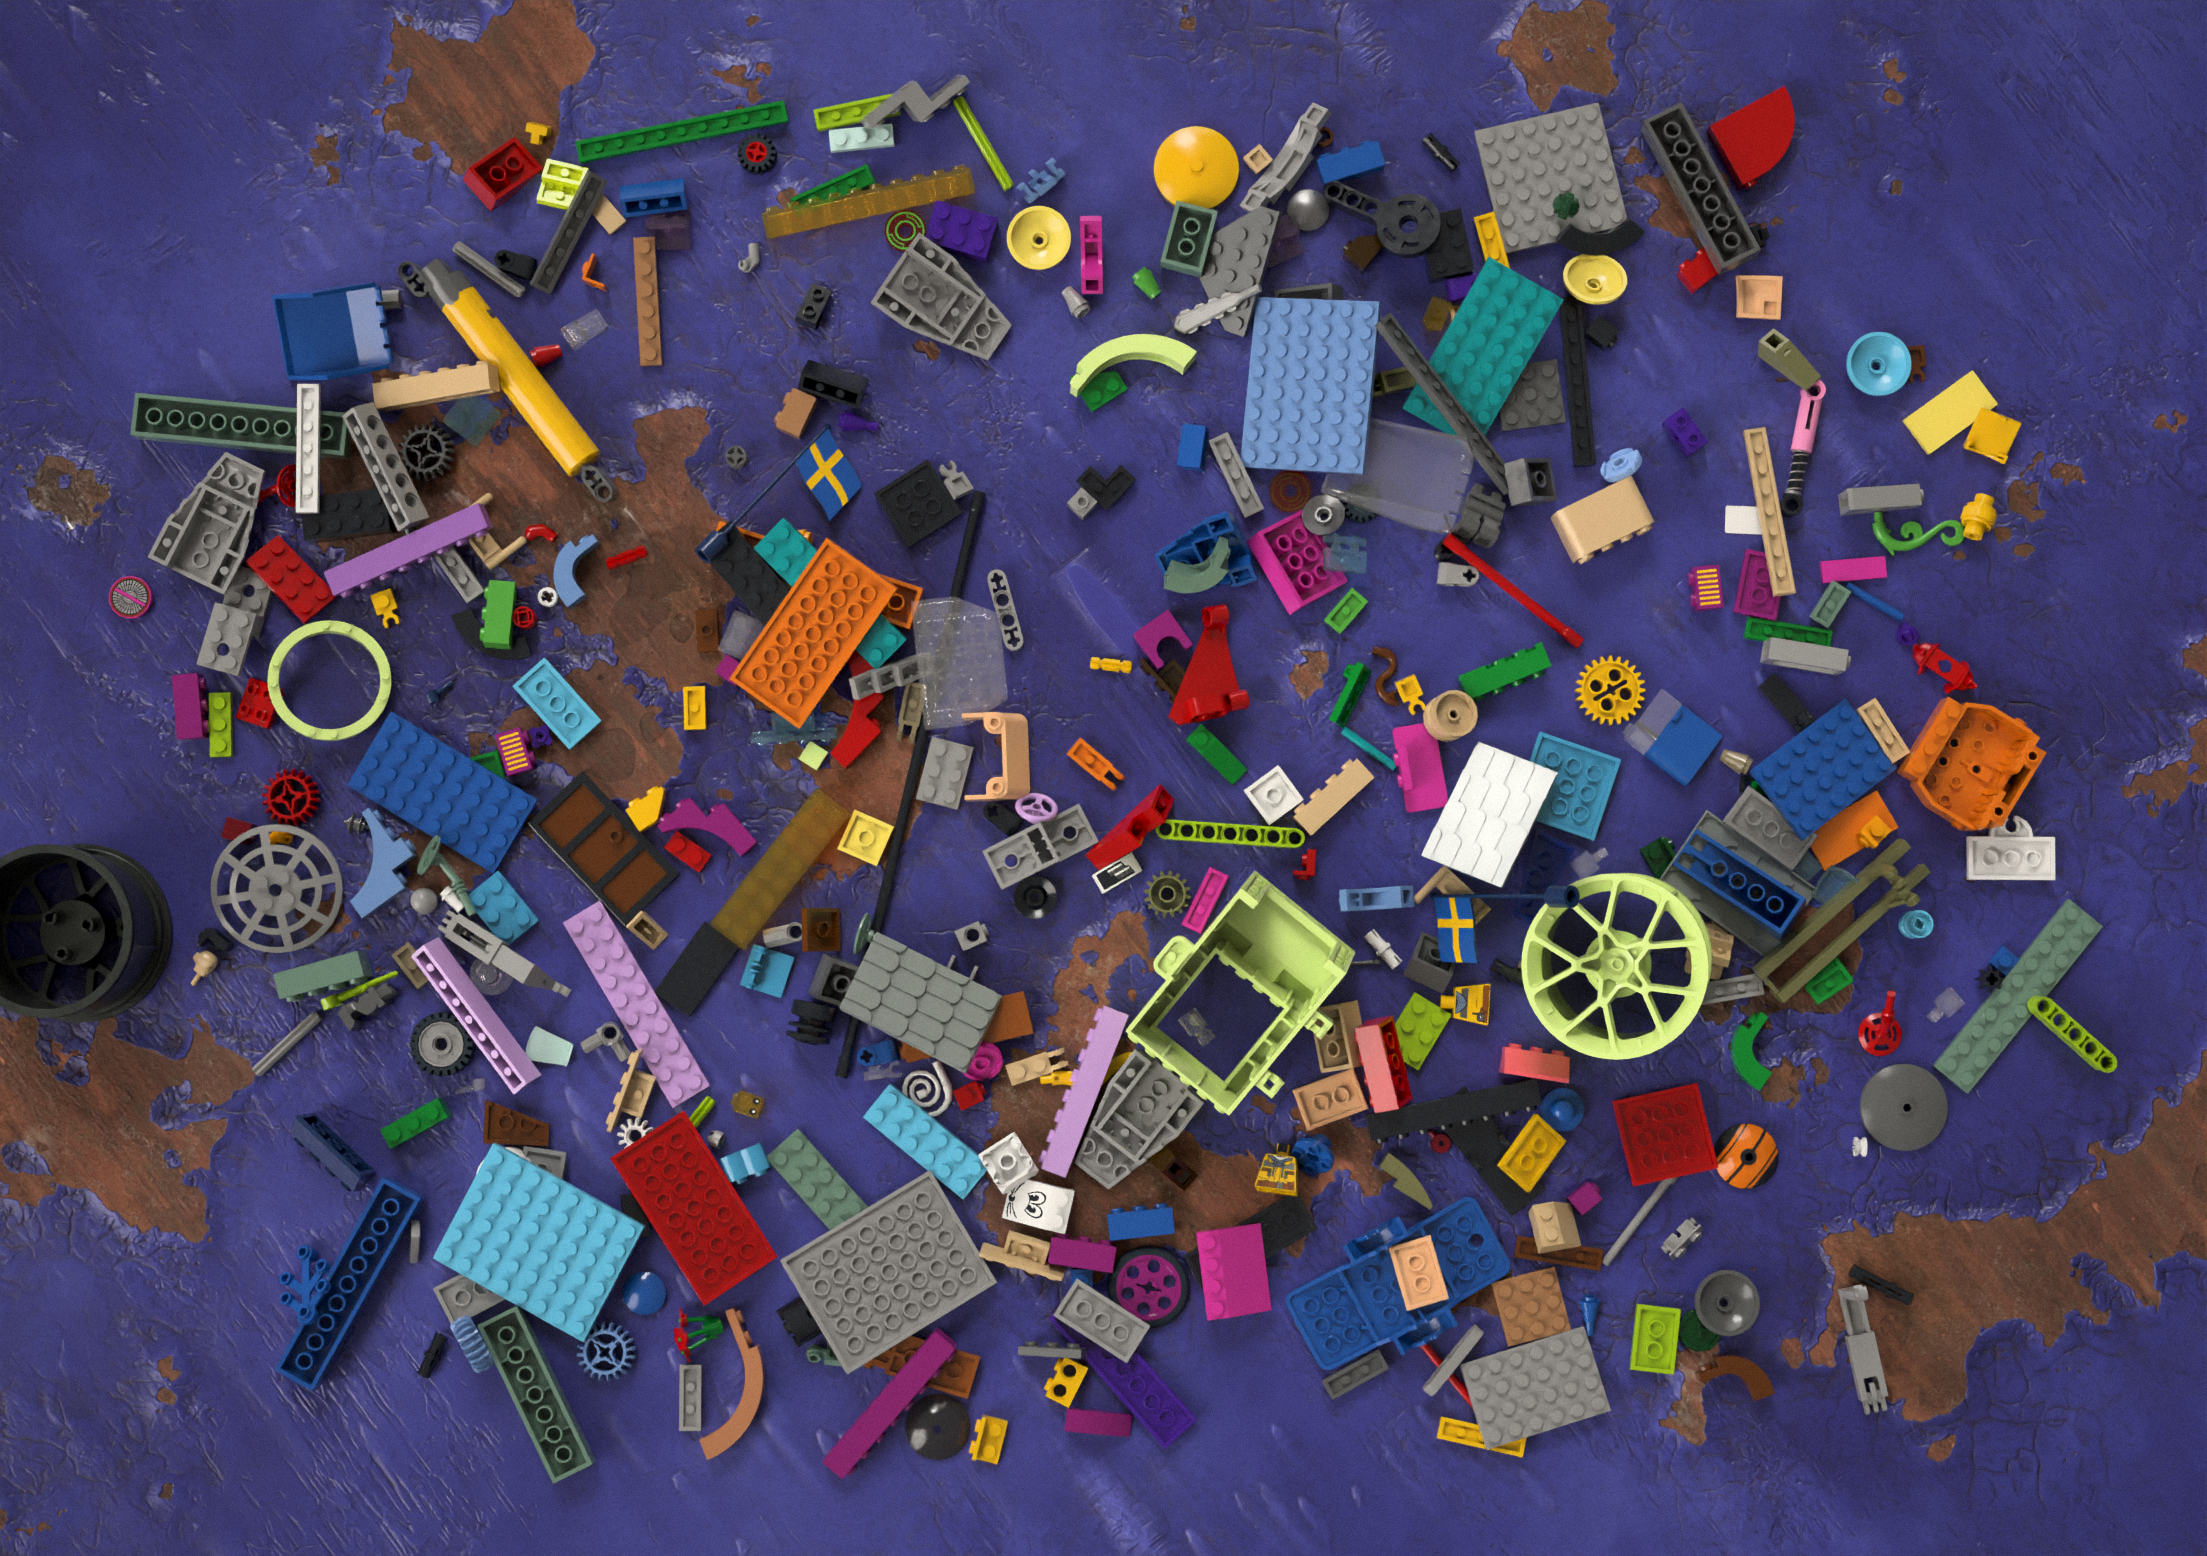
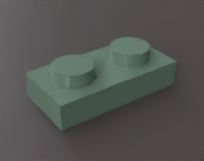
[1809,580,1851,628]

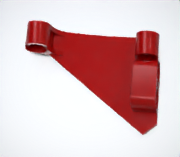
[1168,604,1249,725]

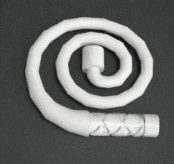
[902,1060,953,1117]

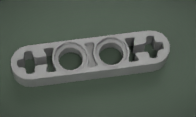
[987,570,1024,651]
[1422,1324,1484,1397]

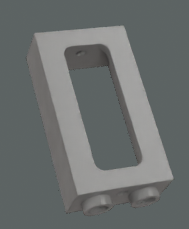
[1760,637,1851,675]

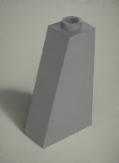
[1838,484,1924,516]

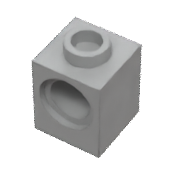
[1067,487,1097,521]
[954,921,989,951]

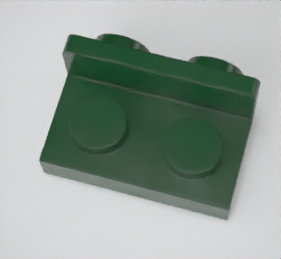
[1639,836,1676,879]

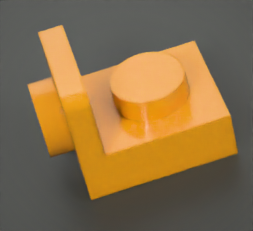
[1856,815,1892,849]

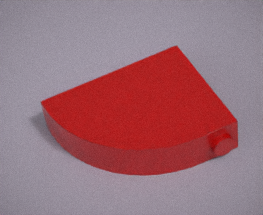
[1706,86,1795,190]

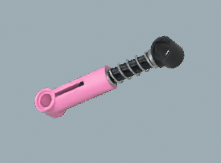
[1779,380,1826,518]

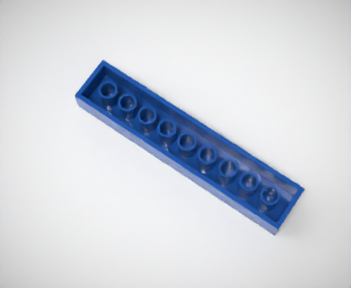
[275,1176,425,1391]

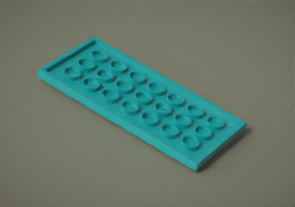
[1402,257,1564,442]

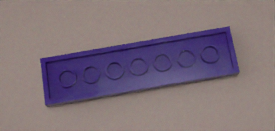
[1049,1312,1197,1449]

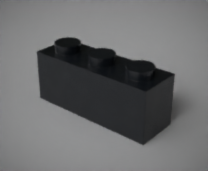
[798,359,869,409]

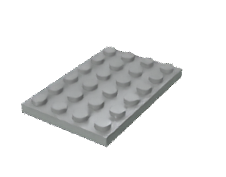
[1459,1326,1611,1450]

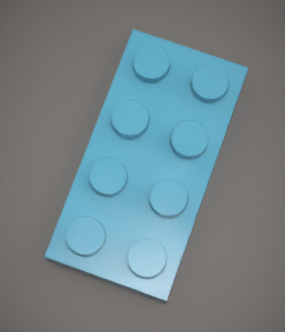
[512,658,603,750]

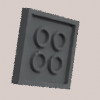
[1499,359,1566,432]

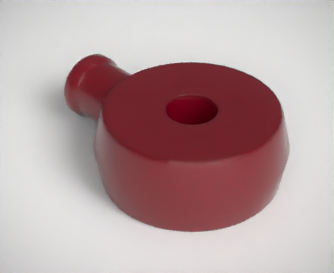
[1427,1129,1451,1154]

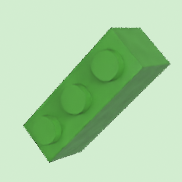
[480,580,518,650]

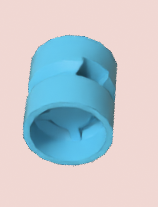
[1898,910,1934,939]

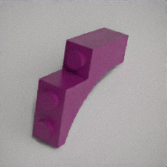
[657,798,759,857]

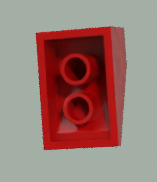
[463,137,543,212]

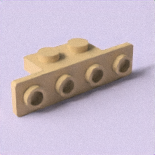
[606,1048,657,1133]
[979,1230,1066,1281]

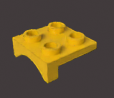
[1963,407,2022,464]

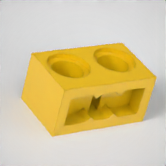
[1044,1358,1088,1408]

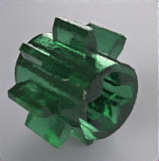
[1553,192,1580,220]

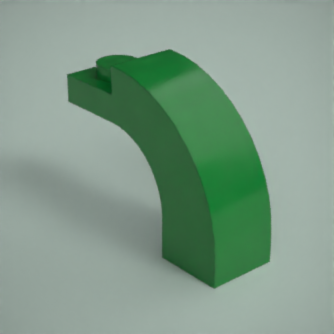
[1730,1012,1772,1091]

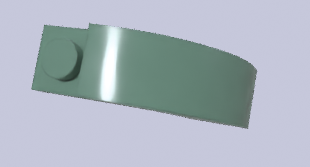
[1164,537,1230,593]

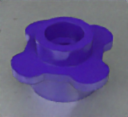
[529,724,553,748]

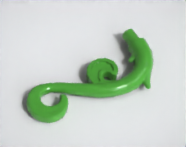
[1872,512,1965,556]

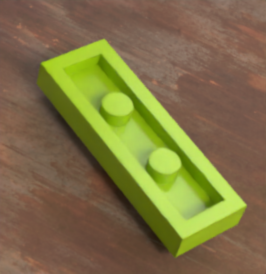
[209,692,233,758]

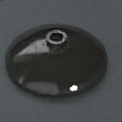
[905,1394,971,1460]

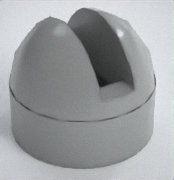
[707,1130,725,1149]

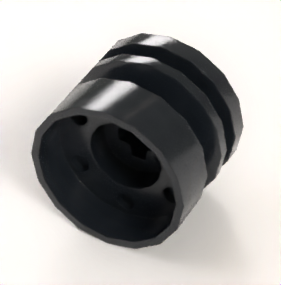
[785,999,838,1045]

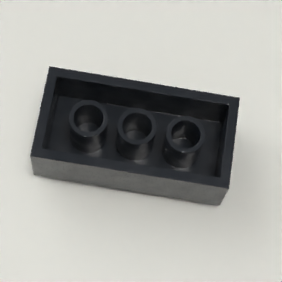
[301,488,395,544]

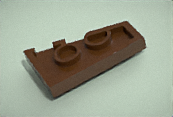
[483,1100,550,1146]

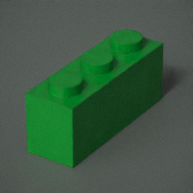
[380,1097,452,1149]

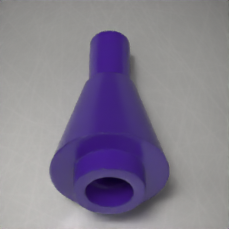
[838,410,879,431]

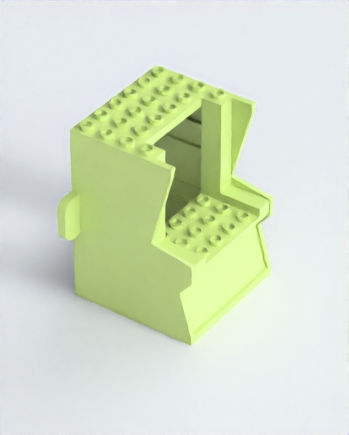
[1126,870,1356,1115]

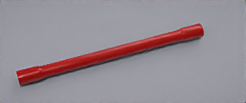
[1442,533,1584,648]

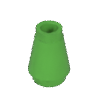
[1132,267,1161,299]

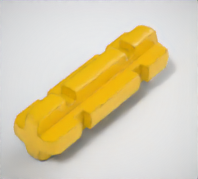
[1090,657,1132,673]

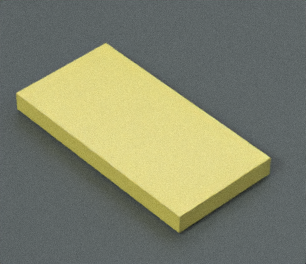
[1903,370,1998,455]

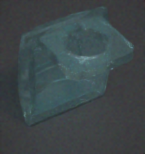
[1812,865,1859,904]

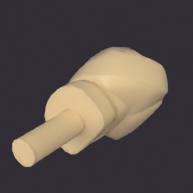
[191,950,218,986]

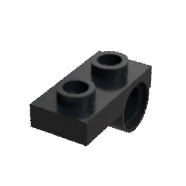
[795,283,832,330]

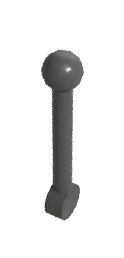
[1350,959,1381,966]

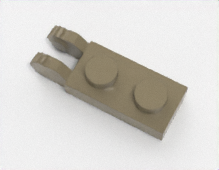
[896,682,928,744]

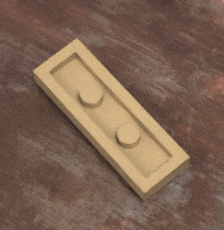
[1856,698,1910,764]

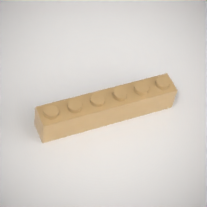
[372,361,500,412]

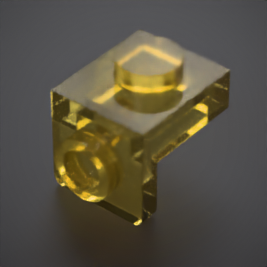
[1422,295,1452,331]

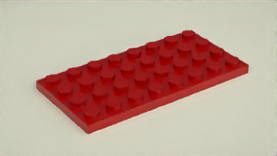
[609,1111,778,1306]

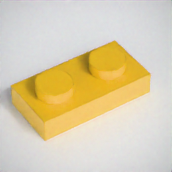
[683,686,707,730]

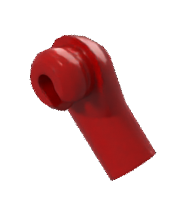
[524,524,558,543]

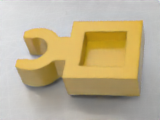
[370,588,401,629]
[1394,674,1425,715]

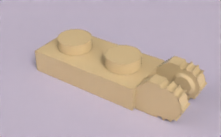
[1005,1048,1069,1086]

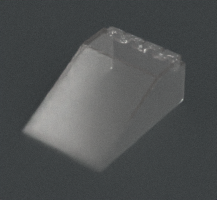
[1321,418,1475,534]

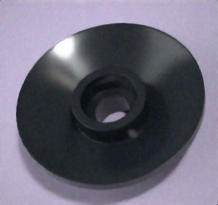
[1014,876,1057,919]

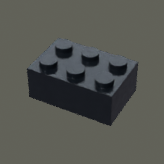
[1424,208,1474,284]

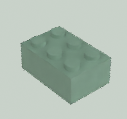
[1160,200,1218,277]

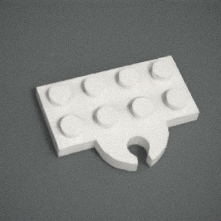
[1966,816,2055,880]

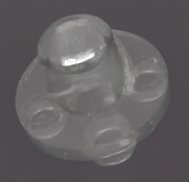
[470,958,514,995]

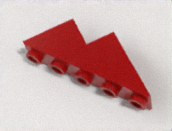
[1085,784,1174,870]

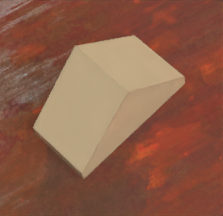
[626,911,669,950]

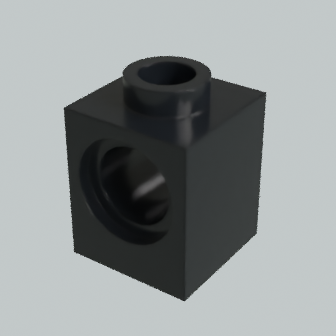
[1584,315,1619,351]

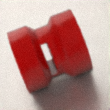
[513,606,537,630]

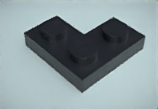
[1076,465,1136,511]

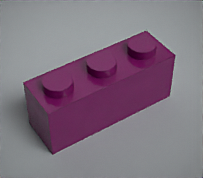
[171,673,210,741]
[1048,1233,1116,1273]

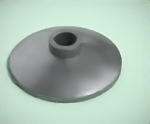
[1302,494,1345,536]

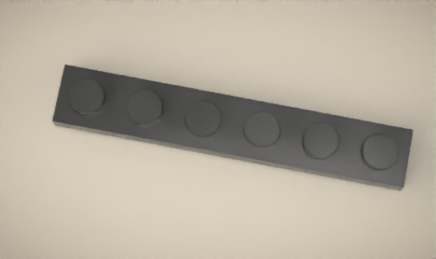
[530,170,608,295]

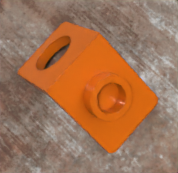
[582,253,608,292]

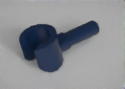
[426,680,453,705]

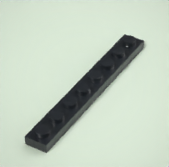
[1559,296,1596,467]

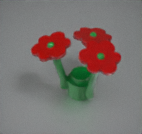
[674,1308,723,1363]

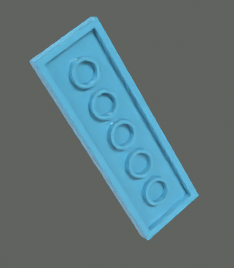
[863,1083,987,1199]

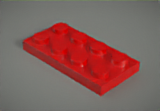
[245,535,337,625]

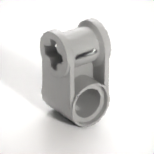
[1437,562,1479,587]

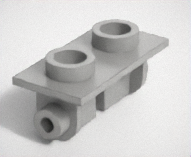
[1661,1217,1703,1260]

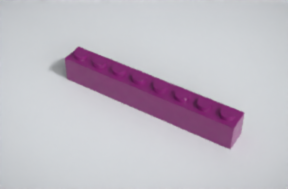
[822,1327,957,1479]

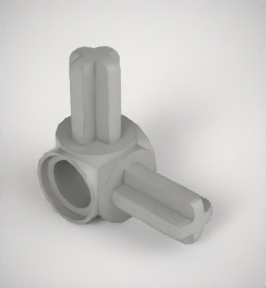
[580,1021,631,1062]

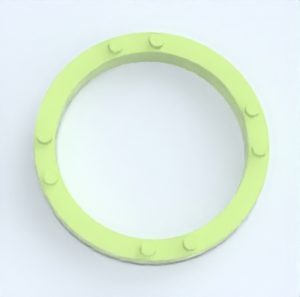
[267,620,391,741]

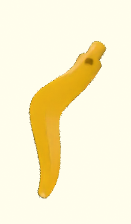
[1040,1052,1132,1086]

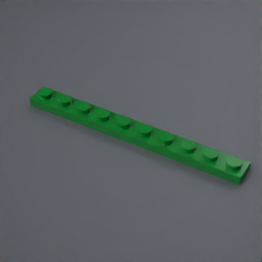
[575,100,789,164]

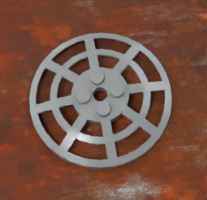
[211,824,343,953]

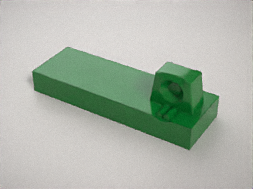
[1329,662,1372,728]

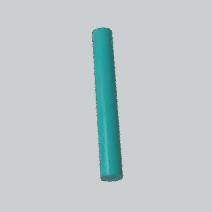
[1341,727,1396,771]

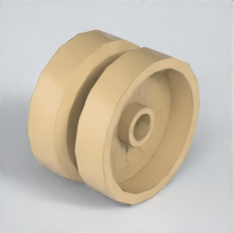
[1423,690,1478,742]

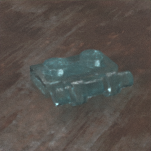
[1323,533,1367,574]

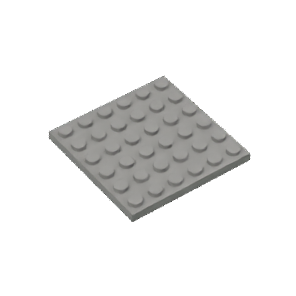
[1474,103,1627,255]

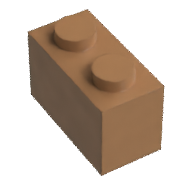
[774,388,818,440]

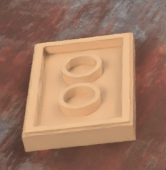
[1292,1068,1368,1131]
[1389,1235,1449,1311]

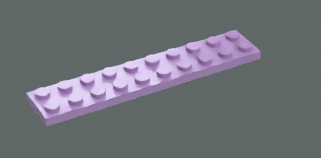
[563,901,711,1108]

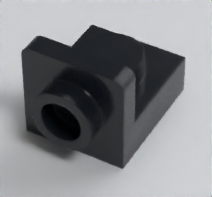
[196,928,235,951]

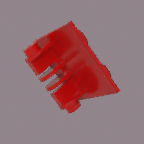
[235,678,285,729]

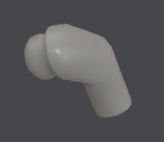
[738,243,760,273]

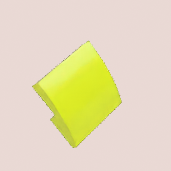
[536,159,589,210]

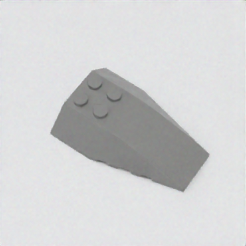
[871,233,1012,360]
[148,452,265,595]
[1074,1049,1204,1189]

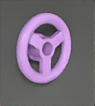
[1015,793,1058,824]

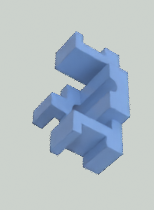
[1016,158,1066,204]

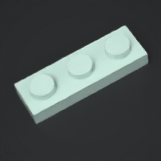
[829,124,895,153]

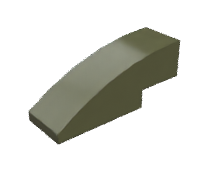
[1372,367,1417,399]
[1378,1152,1433,1210]

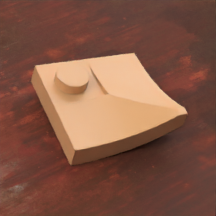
[1736,275,1783,320]

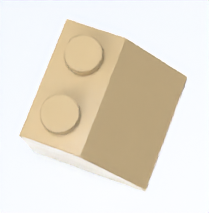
[1528,1201,1581,1254]

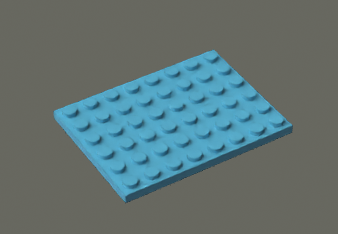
[433,1143,646,1342]

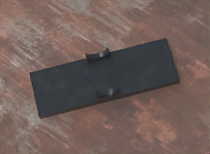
[1444,1086,1546,1216]

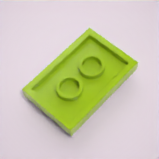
[1395,992,1451,1070]
[1629,1303,1681,1375]

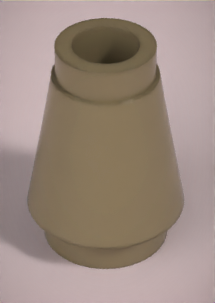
[1719,749,1753,775]

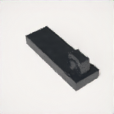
[1757,673,1816,733]

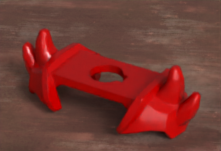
[1912,642,1978,694]

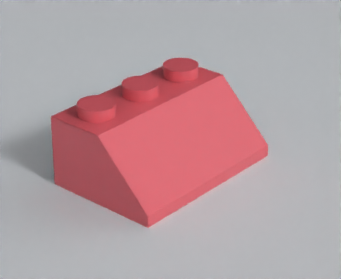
[1499,1043,1570,1083]

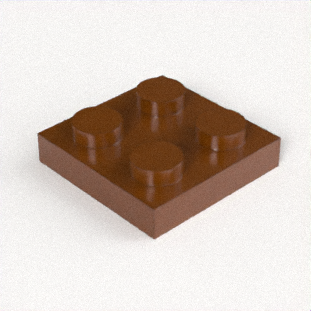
[801,908,841,952]

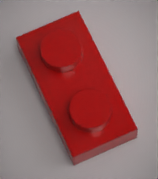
[664,830,712,873]

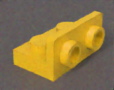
[969,1414,1008,1464]

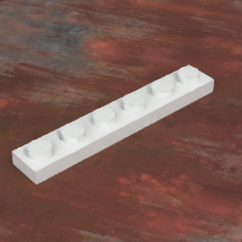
[296,384,321,514]

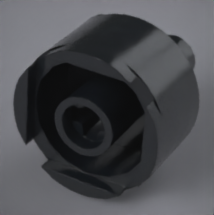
[776,1296,821,1347]

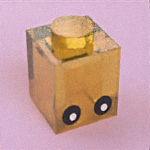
[730,1089,766,1119]

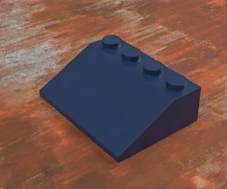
[291,1113,376,1192]

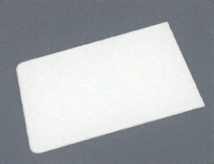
[1725,506,1762,535]

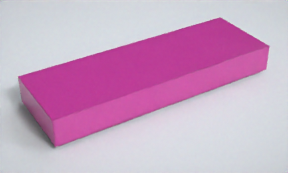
[1819,556,1887,584]
[1181,867,1229,934]

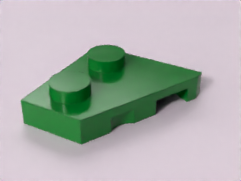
[1070,371,1128,413]
[1805,956,1854,1006]

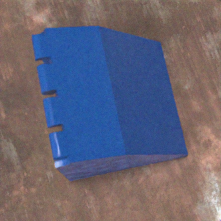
[272,282,394,380]

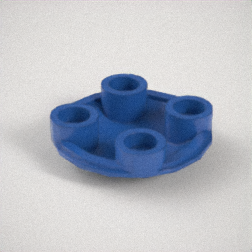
[623,1271,666,1315]

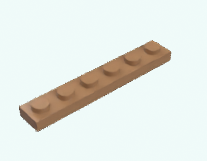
[633,237,663,367]

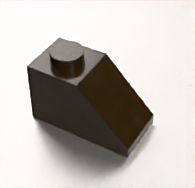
[1342,234,1383,274]
[1148,1146,1198,1191]

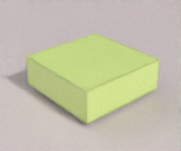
[799,741,828,770]

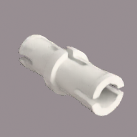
[1364,929,1403,970]

